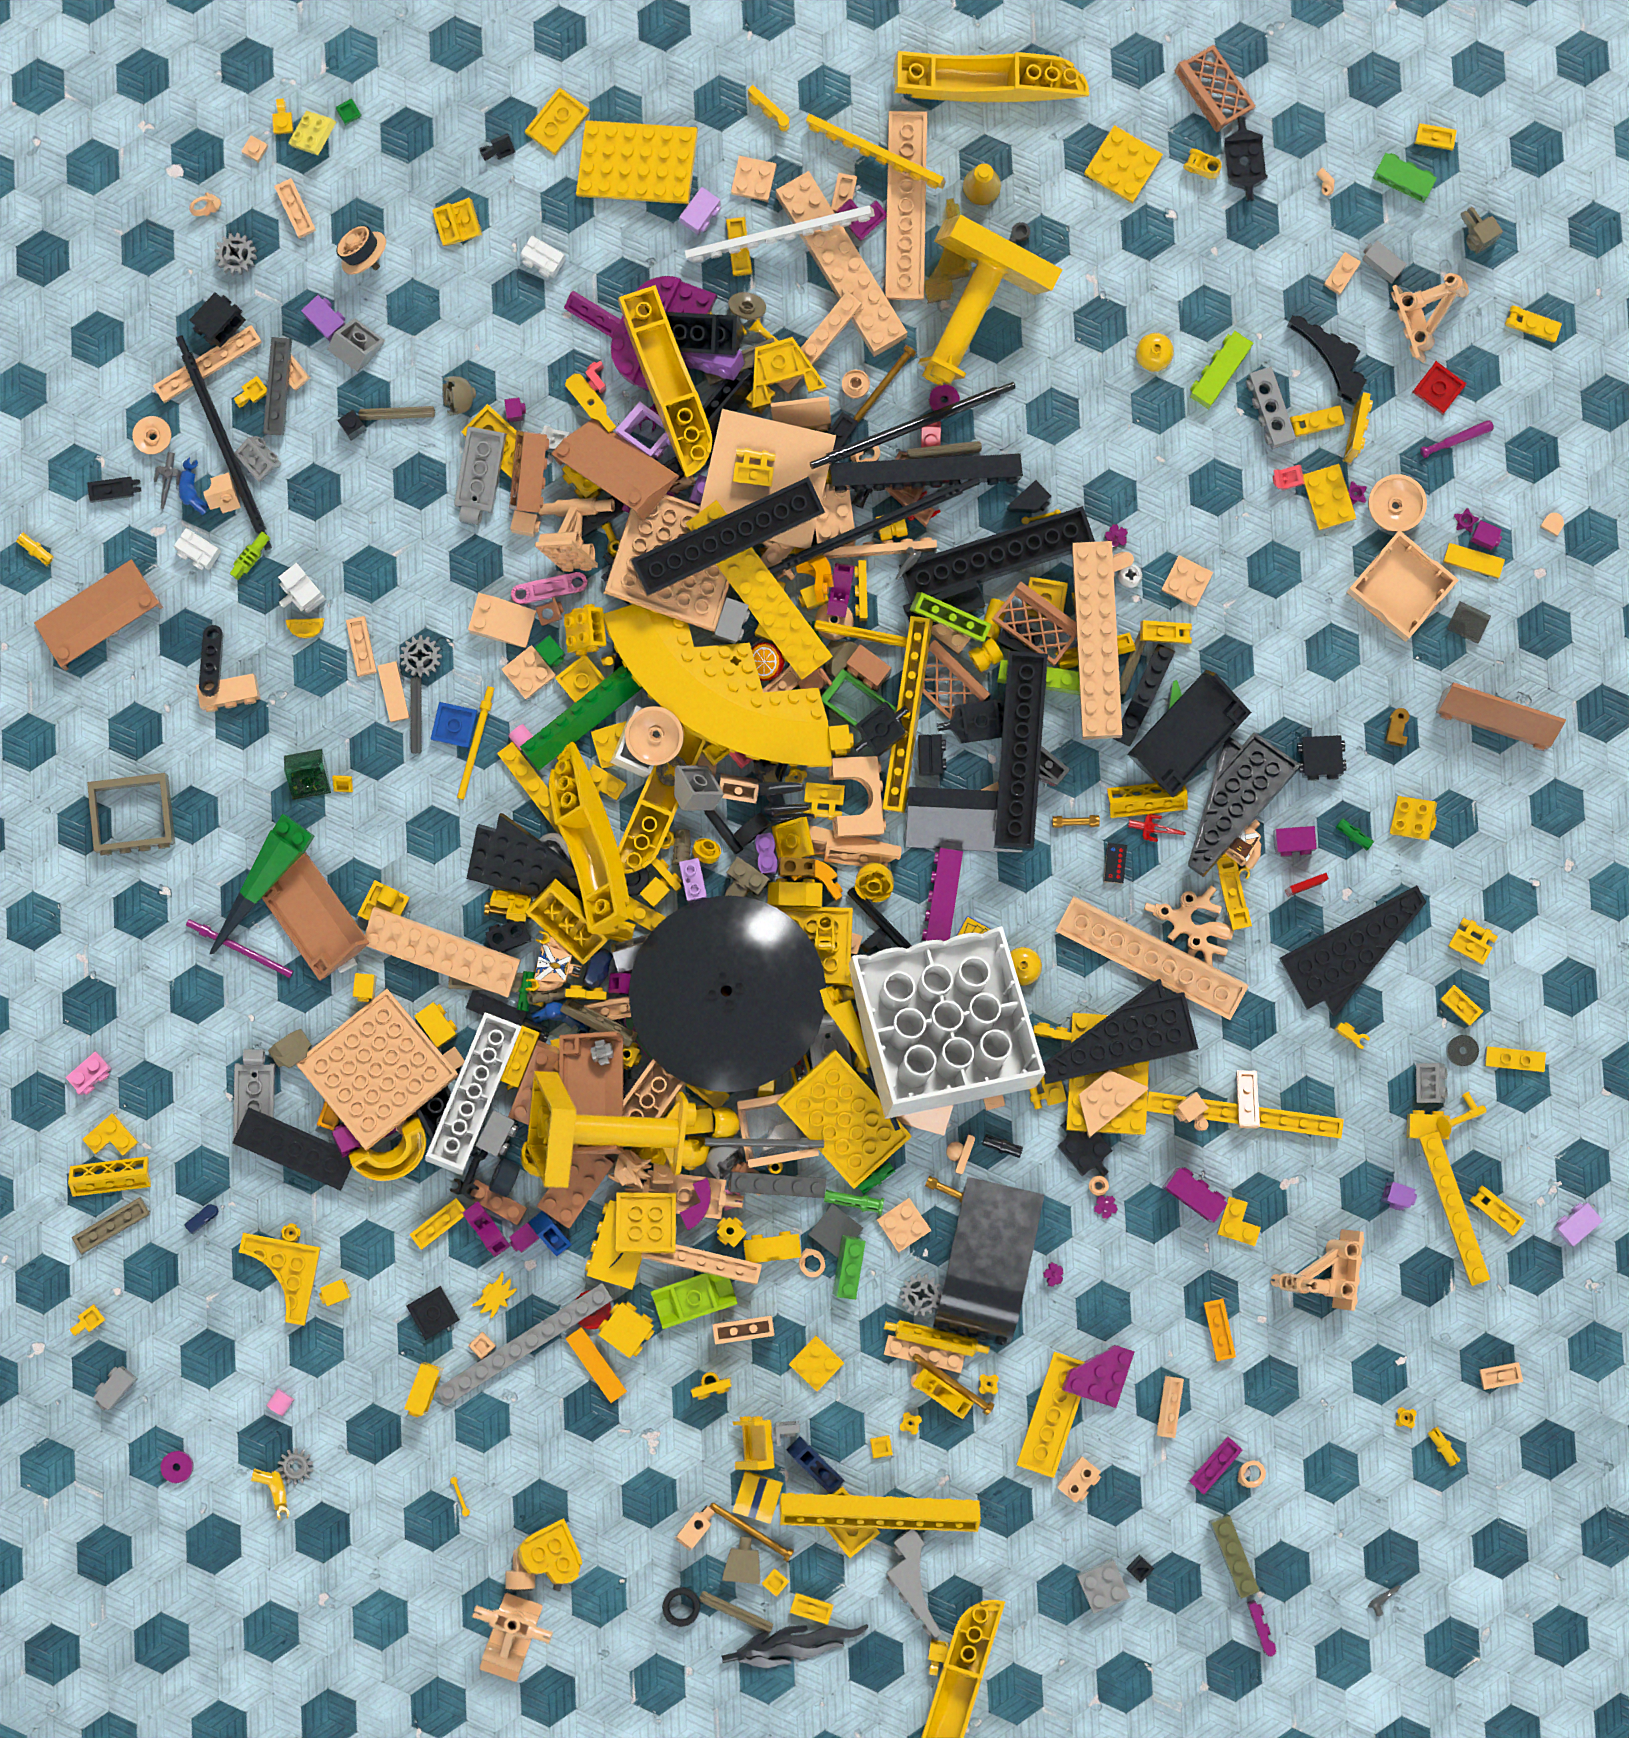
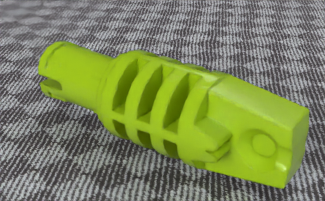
[230,531,271,580]

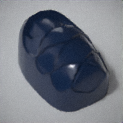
[582,948,614,989]

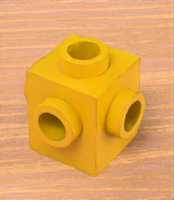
[623,1042,642,1070]
[716,1217,747,1247]

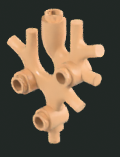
[1144,886,1234,966]

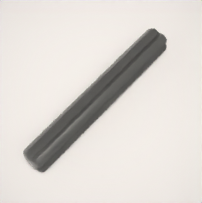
[411,677,422,754]

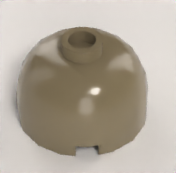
[442,376,476,416]

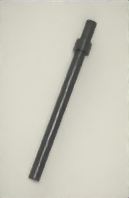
[705,1138,824,1150]

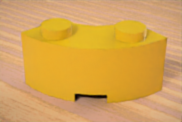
[767,878,823,907]
[743,1231,802,1263]

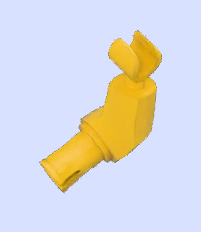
[251,1469,289,1520]

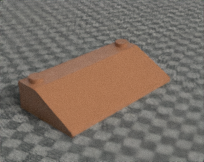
[551,419,679,521]
[34,559,163,671]
[1436,682,1566,751]
[262,851,370,981]
[559,1031,623,1154]

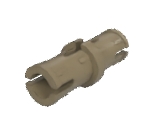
[527,987,566,1004]

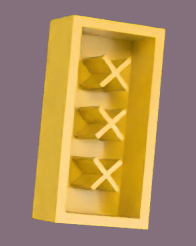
[525,878,612,965]

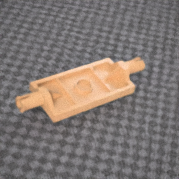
[625,1170,744,1219]

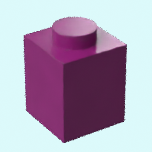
[1470,520,1502,551]
[509,1222,540,1253]

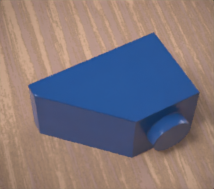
[528,1211,572,1257]

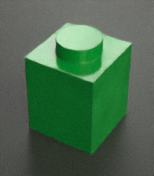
[535,635,566,668]

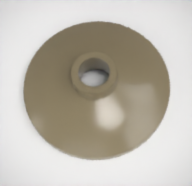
[728,292,766,320]

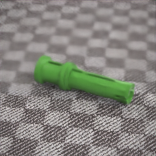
[824,1190,885,1215]

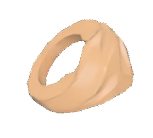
[799,1249,825,1277]
[1238,1460,1266,1488]

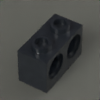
[996,620,1041,653]
[485,919,532,953]

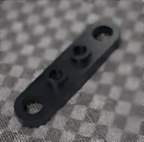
[199,625,224,697]

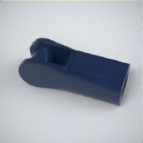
[184,1204,219,1234]

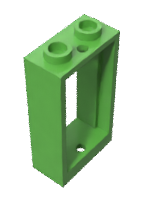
[821,669,897,730]

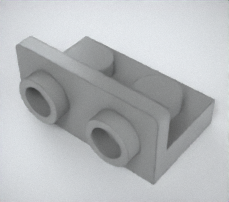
[235,436,281,482]
[1416,1063,1448,1103]
[772,1420,800,1446]

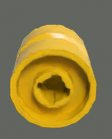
[876,515,908,542]
[968,638,1004,673]

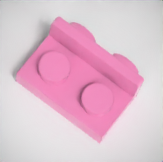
[65,1051,112,1095]

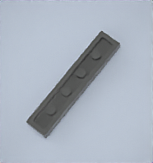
[263,337,292,436]
[728,1171,826,1198]

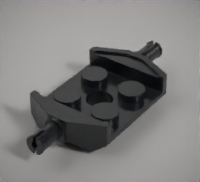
[1224,117,1268,202]
[937,699,1004,744]

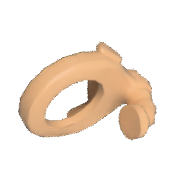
[189,192,221,216]

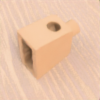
[674,1505,715,1551]

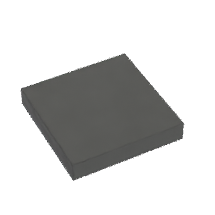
[808,1204,863,1258]

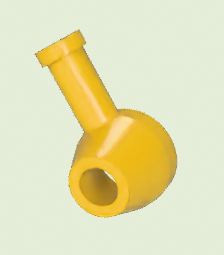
[602,523,620,558]

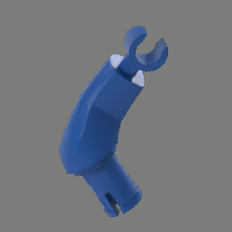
[178,457,209,515]
[532,1002,590,1034]

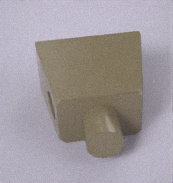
[722,1536,761,1584]

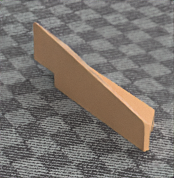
[809,825,901,867]

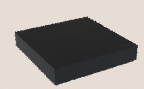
[406,1286,460,1340]

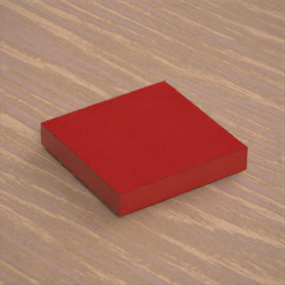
[1412,361,1467,415]
[1285,873,1329,897]

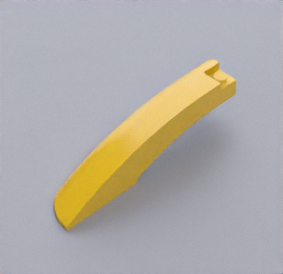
[893,51,1089,102]
[618,285,712,478]
[618,722,706,874]
[549,742,630,935]
[922,1600,1005,1738]

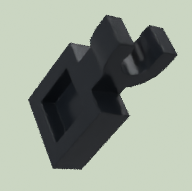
[479,133,516,161]

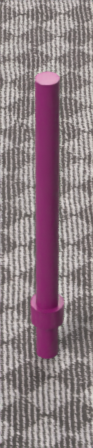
[186,919,294,978]

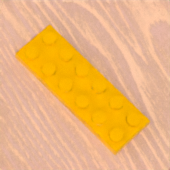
[1016,1351,1085,1478]

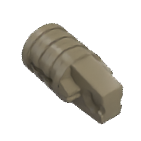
[672,829,691,865]

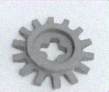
[278,1448,313,1485]

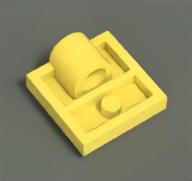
[288,110,336,155]

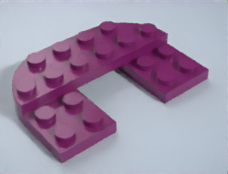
[611,276,717,391]

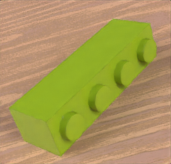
[1190,331,1254,410]
[910,592,992,642]

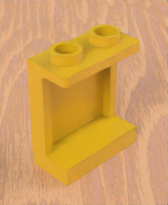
[733,1416,774,1470]

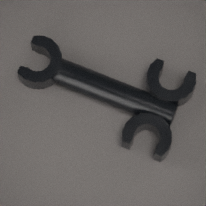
[450,1149,488,1200]

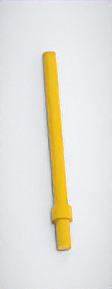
[457,686,495,800]

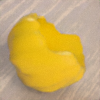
[711,1107,740,1138]

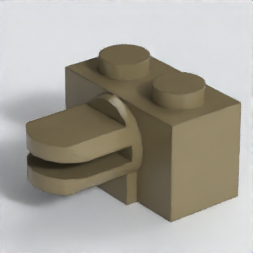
[1461,207,1503,254]
[725,856,770,897]

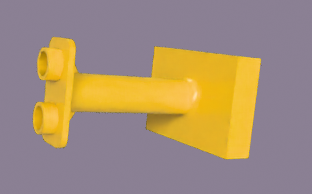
[918,214,1063,386]
[527,1071,696,1187]

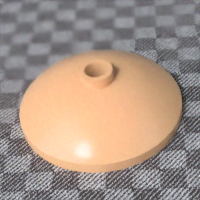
[1368,474,1427,532]
[625,706,684,765]

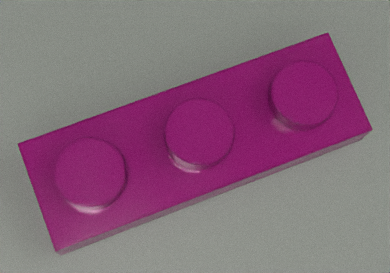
[564,291,621,338]
[1188,1436,1243,1494]

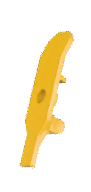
[565,374,617,433]

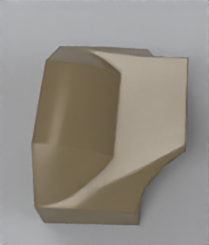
[823,640,859,678]
[268,1029,312,1068]

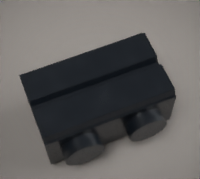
[918,734,946,776]

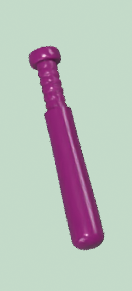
[1420,420,1494,458]

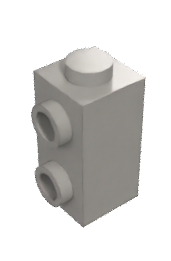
[1362,240,1407,284]
[93,1366,138,1410]

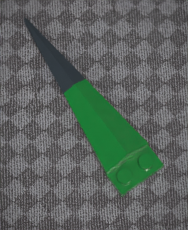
[210,814,315,954]

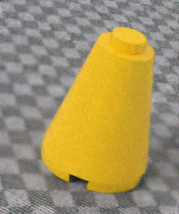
[963,164,1001,205]

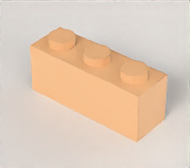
[196,673,261,712]
[713,1315,775,1344]

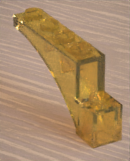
[924,198,972,304]

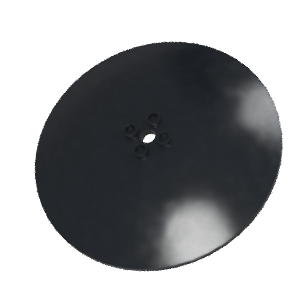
[629,896,826,1092]

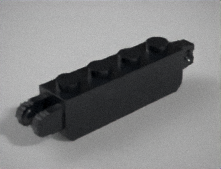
[702,369,754,440]

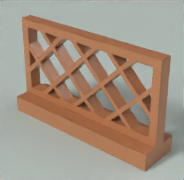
[1174,44,1256,133]
[992,581,1077,666]
[923,640,991,719]

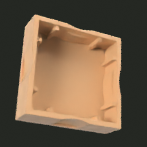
[1346,530,1459,642]

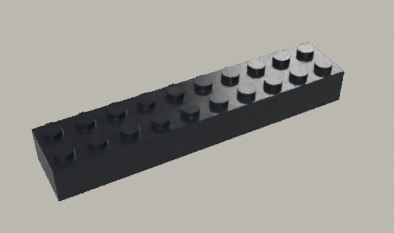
[630,477,825,597]
[898,506,1095,603]
[993,651,1048,851]

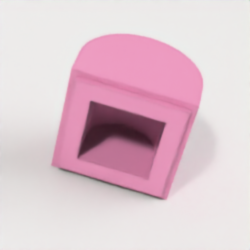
[508,724,533,751]
[267,1388,294,1416]

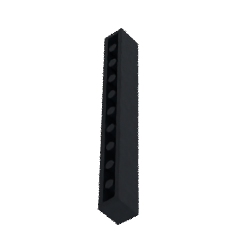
[828,453,1023,493]

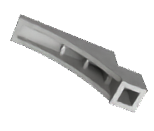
[886,1529,941,1638]

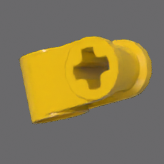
[1183,149,1222,180]
[815,913,836,952]

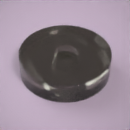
[1446,1035,1479,1067]

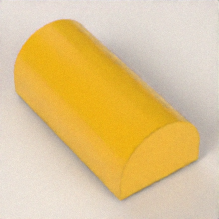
[984,598,1009,642]

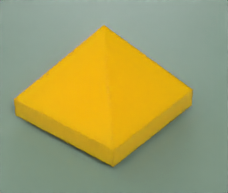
[332,775,353,793]

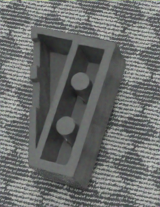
[999,746,1070,787]

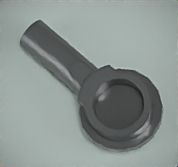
[1009,222,1031,244]

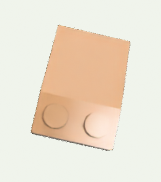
[468,593,536,648]

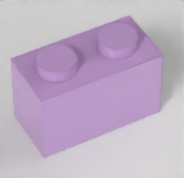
[679,187,721,236]
[1554,1202,1603,1246]

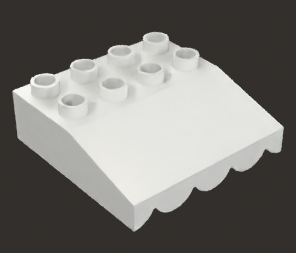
[848,927,1045,1119]

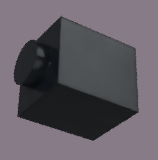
[337,410,367,441]

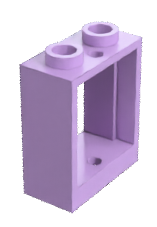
[615,402,671,460]
[679,858,707,904]

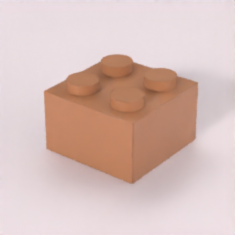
[846,644,892,692]

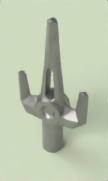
[153,452,181,509]

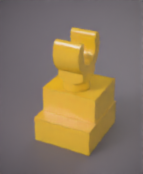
[928,1639,949,1676]

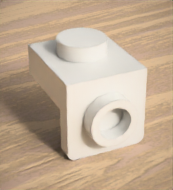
[541,425,571,450]

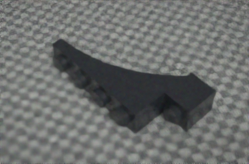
[1287,315,1367,404]
[1113,643,1175,747]

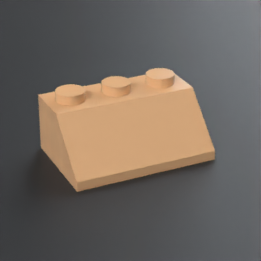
[771,396,831,432]

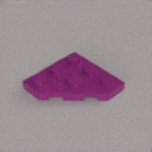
[1062,1345,1135,1408]

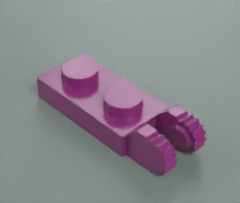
[1247,1600,1277,1657]

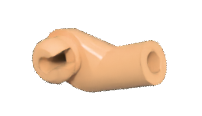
[1316,168,1335,196]

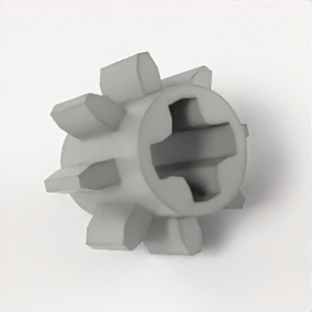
[591,1040,614,1065]

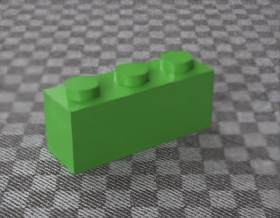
[1373,152,1437,203]
[832,1235,866,1300]

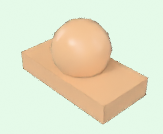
[946,1135,975,1174]

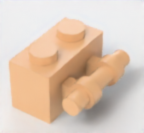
[1174,1092,1208,1131]

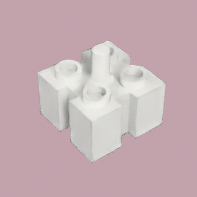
[278,563,326,613]

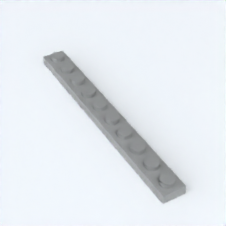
[435,1283,614,1406]

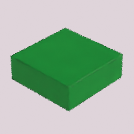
[335,98,362,125]

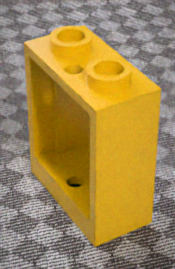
[404,1362,443,1418]

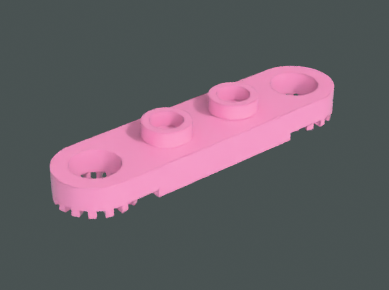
[511,572,588,605]

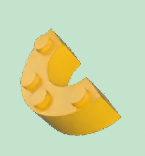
[348,1117,426,1181]

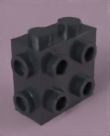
[189,292,246,348]
[1297,735,1347,781]

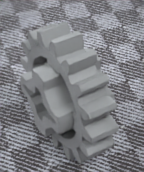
[214,233,257,276]
[399,635,442,678]
[899,1273,942,1316]

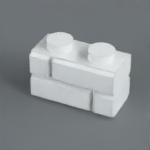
[520,236,566,278]
[174,528,221,571]

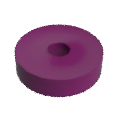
[929,384,960,411]
[161,1451,194,1483]

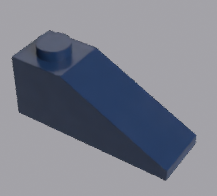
[786,1436,845,1494]

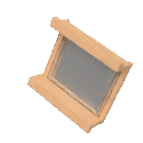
[737,1093,819,1168]

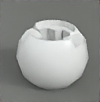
[1118,564,1142,588]

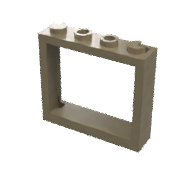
[87,773,175,856]

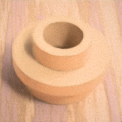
[1089,1176,1109,1196]

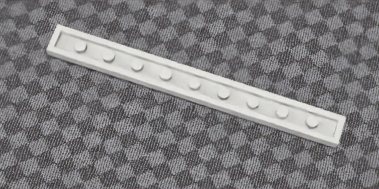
[685,205,875,263]

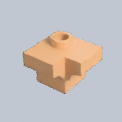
[204,473,241,513]

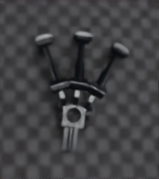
[753,759,815,824]

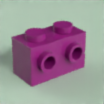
[1273,826,1317,857]

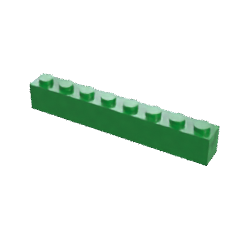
[520,665,643,770]

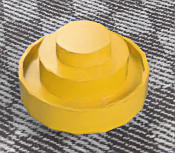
[692,838,721,864]

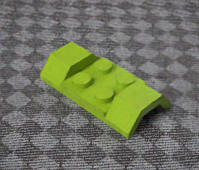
[651,1273,738,1329]

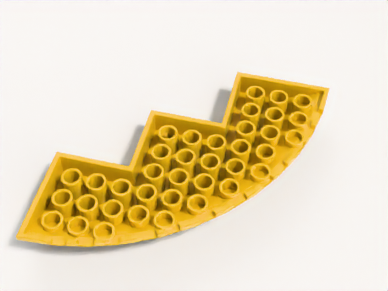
[603,604,832,767]

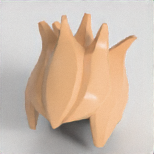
[608,1150,651,1189]

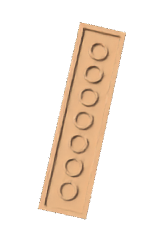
[365,907,521,997]

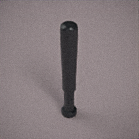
[704,810,744,854]

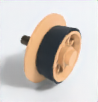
[336,225,386,275]

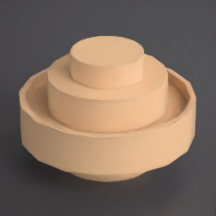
[842,370,870,399]

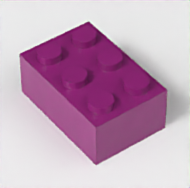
[1162,1167,1228,1223]

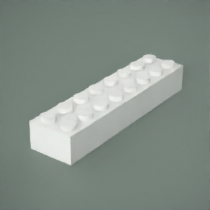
[425,1012,521,1175]

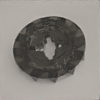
[656,755,687,786]

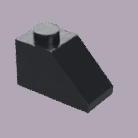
[1007,480,1052,513]

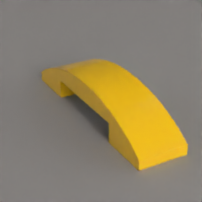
[1216,854,1252,930]

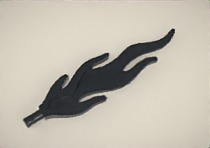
[721,1624,869,1668]

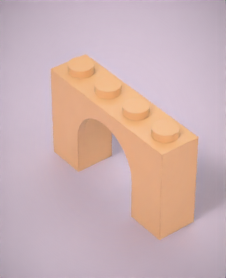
[828,756,886,838]

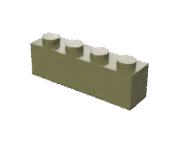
[1209,1514,1260,1599]

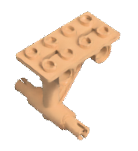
[1391,273,1469,363]
[535,498,615,572]
[1270,1229,1364,1311]
[472,1593,553,1682]

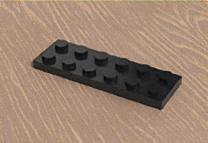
[232,1107,352,1191]

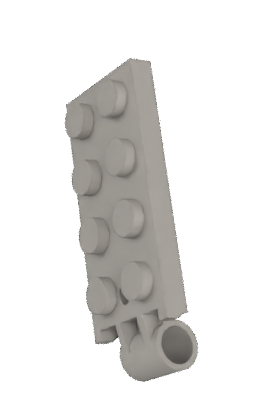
[454,426,507,525]
[810,1010,853,1069]
[233,1049,275,1146]

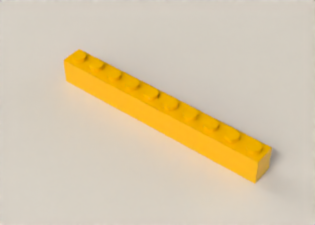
[883,616,933,813]
[779,1493,981,1532]

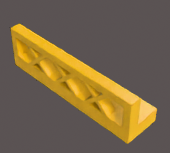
[1107,783,1188,818]
[68,1156,151,1197]

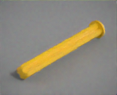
[814,620,908,650]

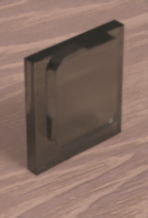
[1447,601,1491,644]

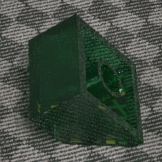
[284,749,331,800]

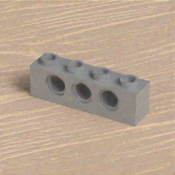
[1246,366,1296,449]

